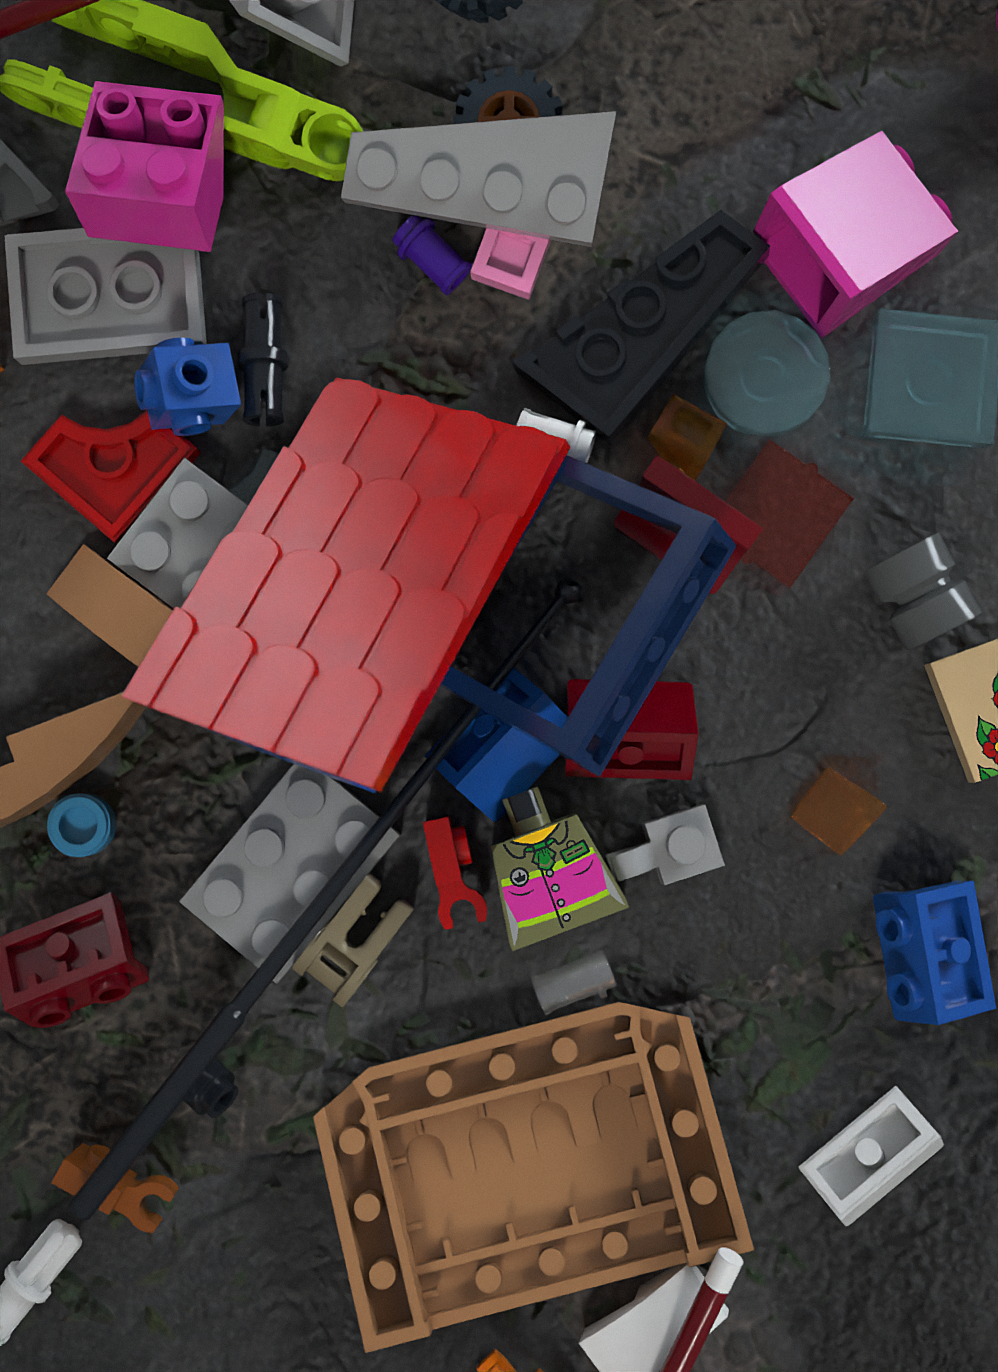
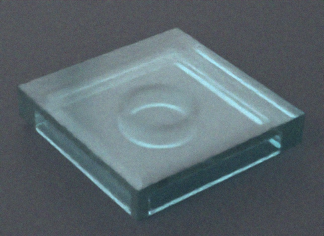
[863,308,998,449]

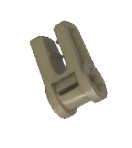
[291,873,415,1008]

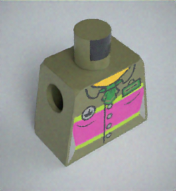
[491,787,629,951]

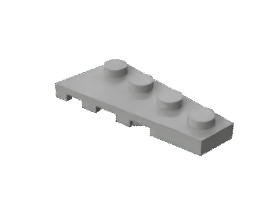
[341,111,616,247]

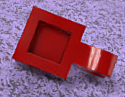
[422,815,488,930]

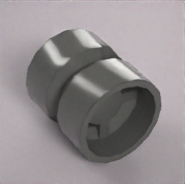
[864,533,982,650]

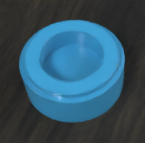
[47,793,116,857]

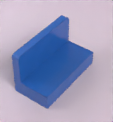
[424,668,567,822]

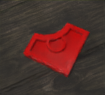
[20,410,201,544]

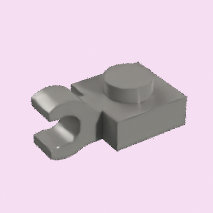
[605,804,725,885]

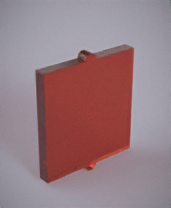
[725,439,854,588]

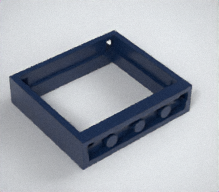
[439,455,736,777]

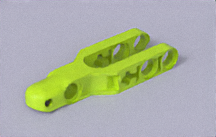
[0,0,363,181]

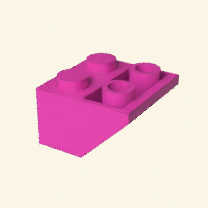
[65,81,224,252]

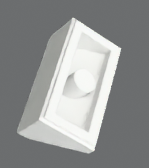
[798,1086,944,1226]

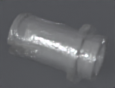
[531,948,617,1015]

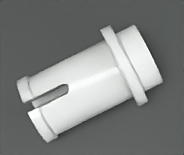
[517,408,596,463]

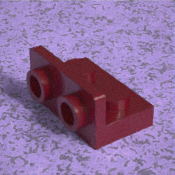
[0,892,149,1028]

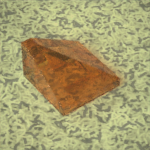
[648,394,727,481]
[789,767,887,856]

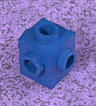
[134,337,241,436]

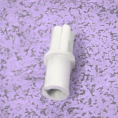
[0,1219,82,1346]

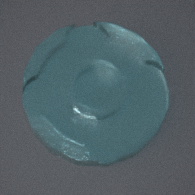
[704,310,831,437]

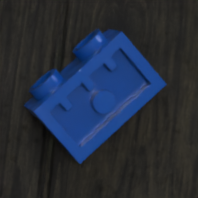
[873,881,996,1025]

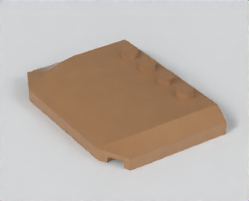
[313,1002,754,1353]

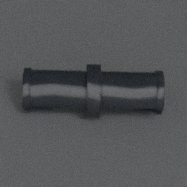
[237,293,288,427]

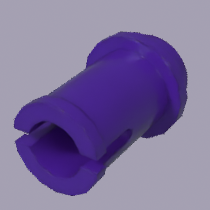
[392,215,472,295]

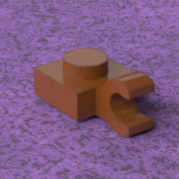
[51,1143,179,1233]

